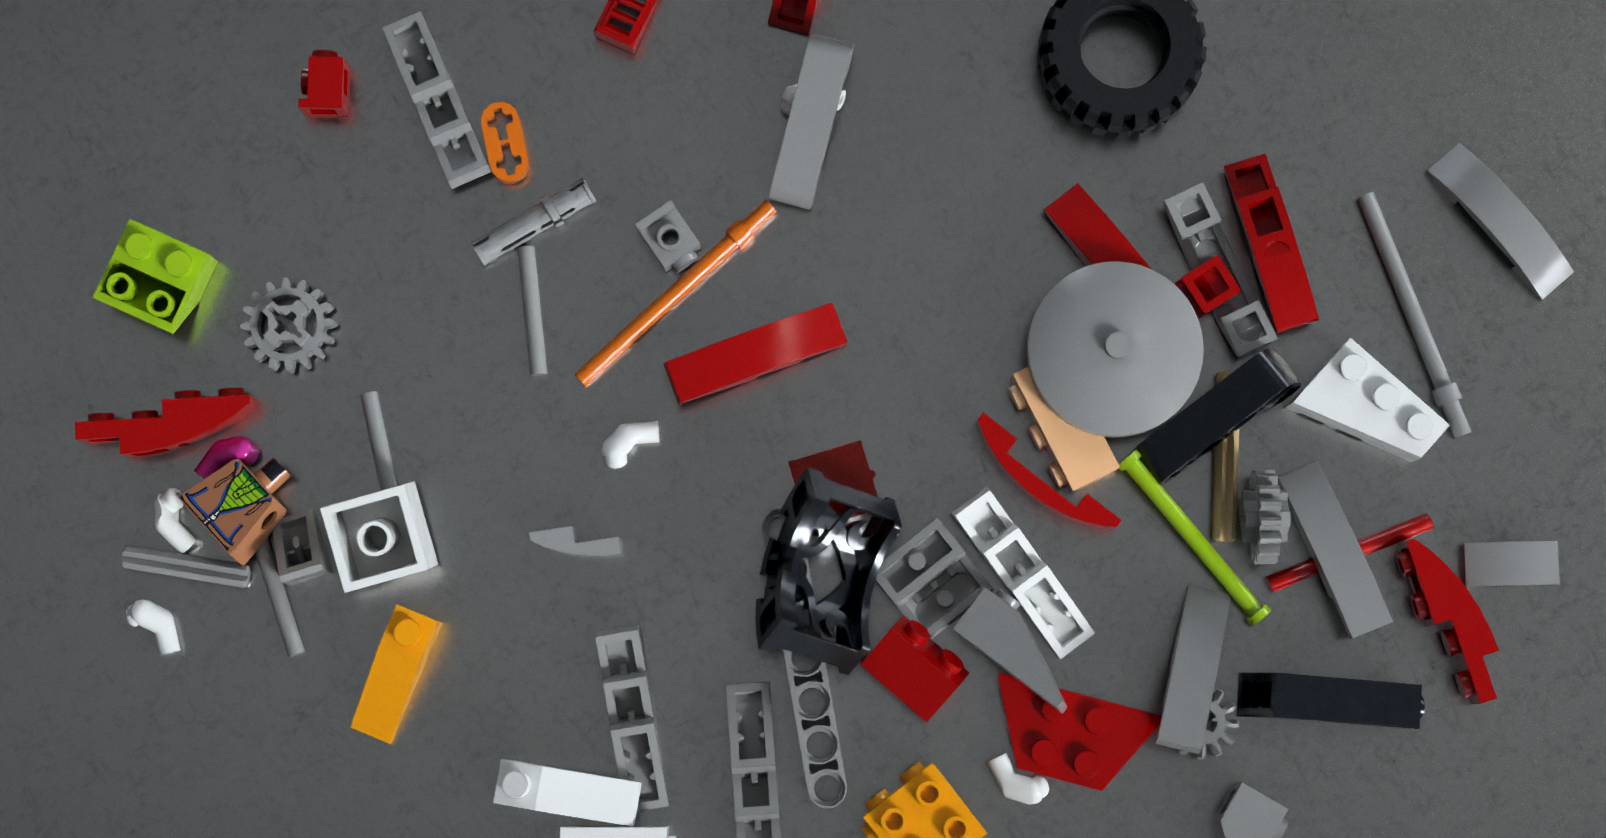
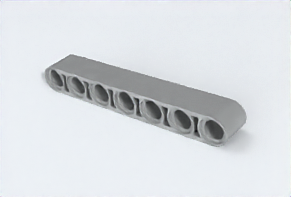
[762,507,847,808]

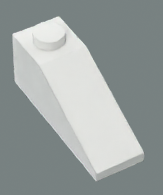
[493,759,642,827]

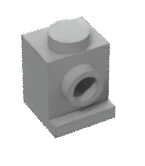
[635,200,702,273]

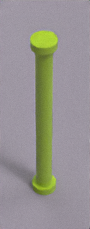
[1118,449,1271,626]

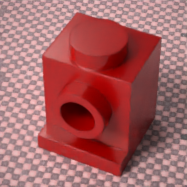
[298,50,349,116]

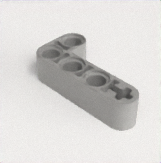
[768,32,855,210]

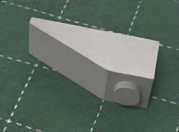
[953,587,1067,714]

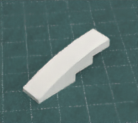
[951,487,1095,660]

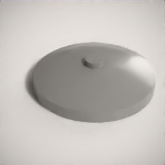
[1027,261,1204,437]

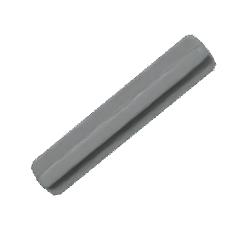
[121,545,251,588]

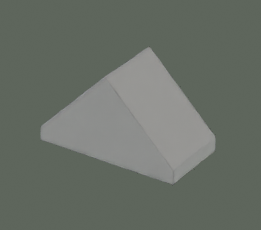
[273,508,333,586]

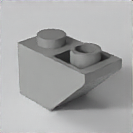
[1215,782,1289,838]

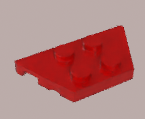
[997,673,1161,791]

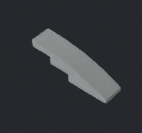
[382,11,491,189]
[1278,460,1393,639]
[1155,584,1231,754]
[595,625,669,812]
[726,682,781,838]

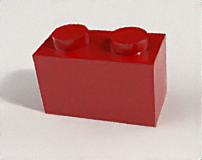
[860,615,969,723]

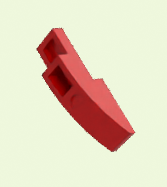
[1224,153,1319,333]
[75,388,257,458]
[1396,538,1499,704]

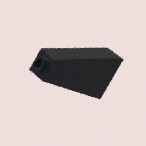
[1237,673,1425,729]

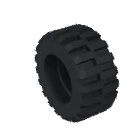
[1037,0,1207,138]

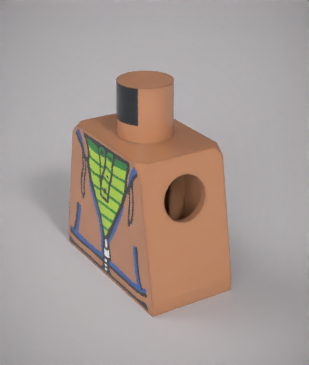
[178,457,291,566]

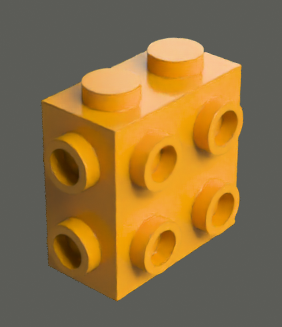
[861,761,987,838]

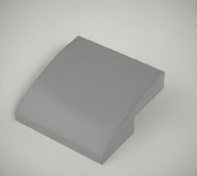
[875,518,993,639]

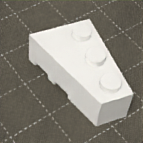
[1285,338,1450,462]

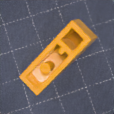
[350,604,443,744]

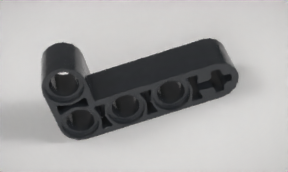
[1133,348,1302,486]

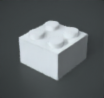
[320,481,438,593]

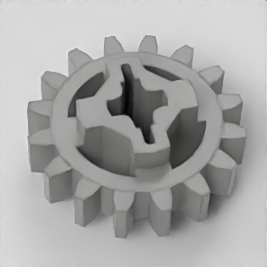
[240,277,337,373]
[1239,469,1291,564]

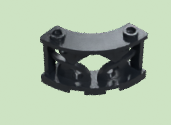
[755,467,902,675]

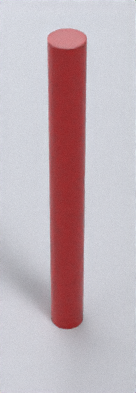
[1266,513,1434,593]

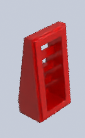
[594,0,659,54]

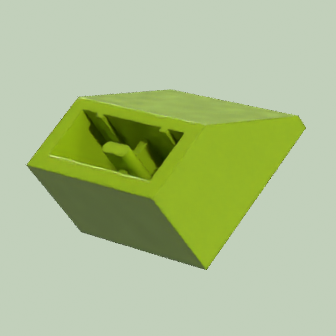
[92,219,218,334]

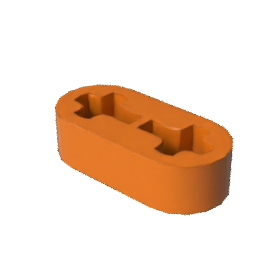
[481,102,530,185]

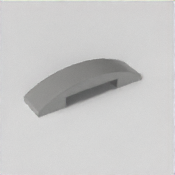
[1426,143,1574,301]
[1163,182,1278,358]

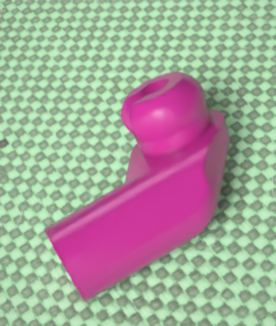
[193,436,259,479]

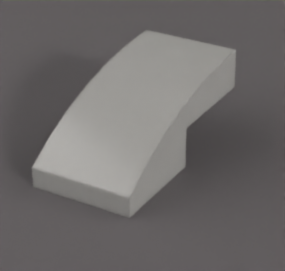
[529,526,624,558]
[1464,541,1560,587]

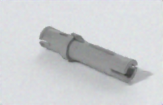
[471,177,597,266]

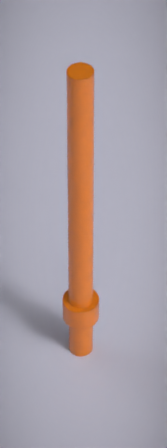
[574,199,777,387]

